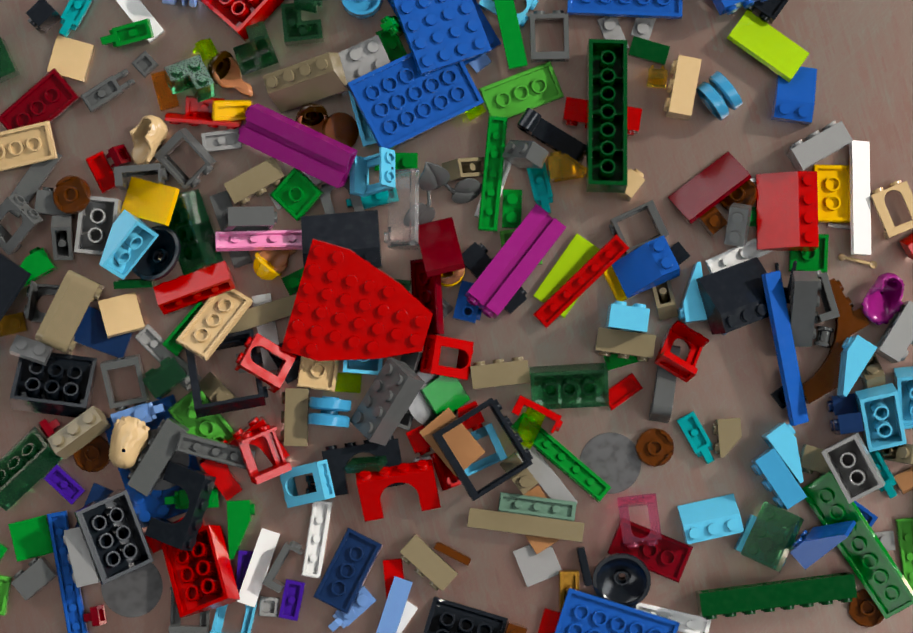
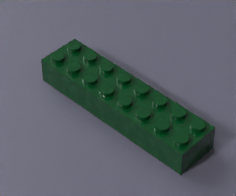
[586,39,627,193]
[696,572,857,620]

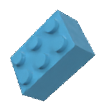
[750,448,807,510]

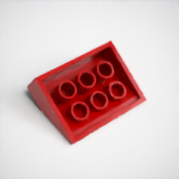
[200,0,284,42]
[755,171,819,251]
[161,524,240,618]

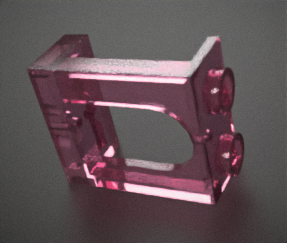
[617,493,662,549]

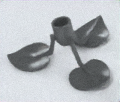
[404,162,482,227]

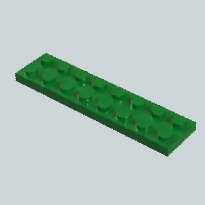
[802,470,913,619]

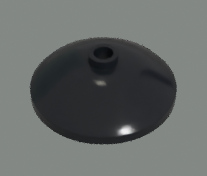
[132,226,181,281]
[593,553,651,607]

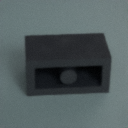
[26,0,61,33]

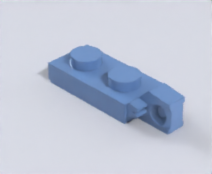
[110,402,165,425]
[328,586,377,632]

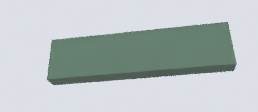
[498,492,577,521]

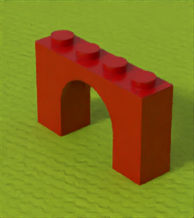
[199,416,290,501]
[356,459,441,522]

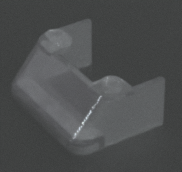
[384,168,420,250]

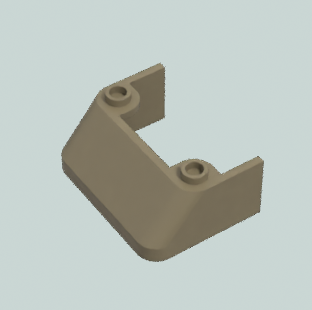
[35,270,105,355]

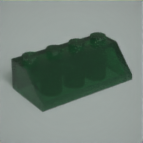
[167,189,223,275]
[530,363,609,410]
[0,427,62,511]

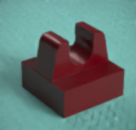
[106,144,132,168]
[38,419,61,439]
[83,604,107,626]

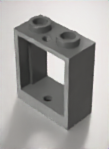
[530,10,569,63]
[154,128,217,189]
[609,200,669,255]
[222,206,277,231]
[100,354,150,411]

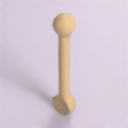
[838,253,877,269]

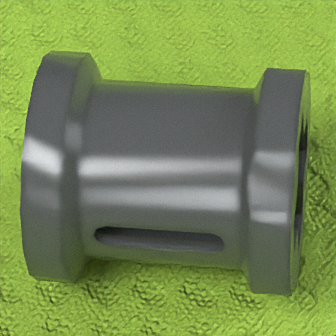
[814,326,834,348]

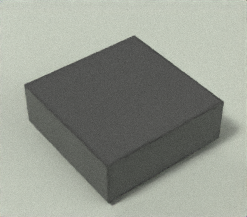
[131,51,159,78]

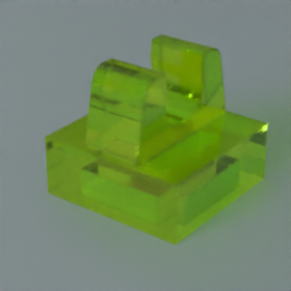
[193,38,218,62]

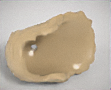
[129,115,168,165]
[108,416,150,469]

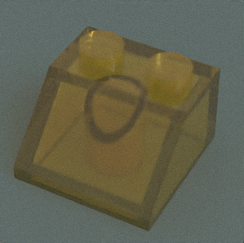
[546,151,586,183]

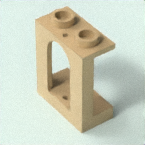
[870,180,913,239]

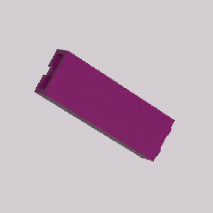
[238,103,358,188]
[464,204,566,319]

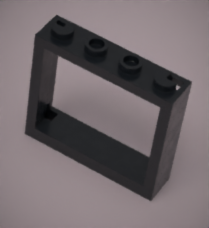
[186,329,269,418]
[432,398,533,501]

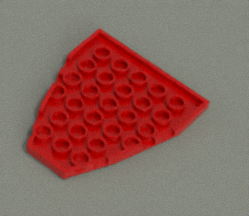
[281,238,433,361]

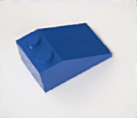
[771,66,817,126]
[611,235,680,298]
[790,520,856,570]

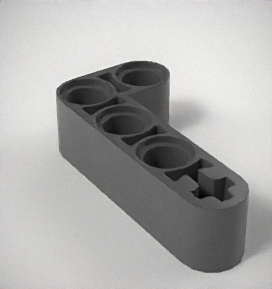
[649,343,680,423]

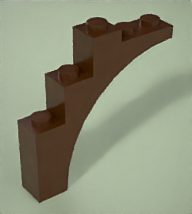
[802,278,870,404]

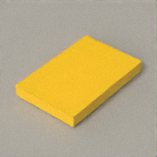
[813,165,850,223]
[120,176,180,226]

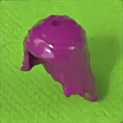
[861,273,905,325]

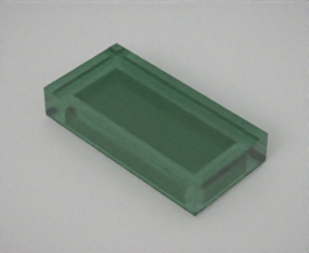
[345,456,388,474]

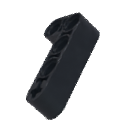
[517,108,587,165]

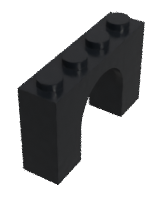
[322,435,406,496]
[145,461,216,551]

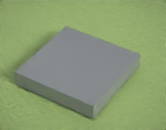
[513,544,562,587]

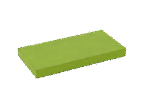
[727,9,810,82]
[533,234,600,318]

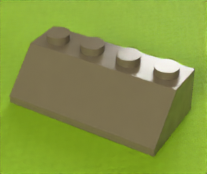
[263,52,349,113]

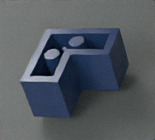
[827,393,864,435]

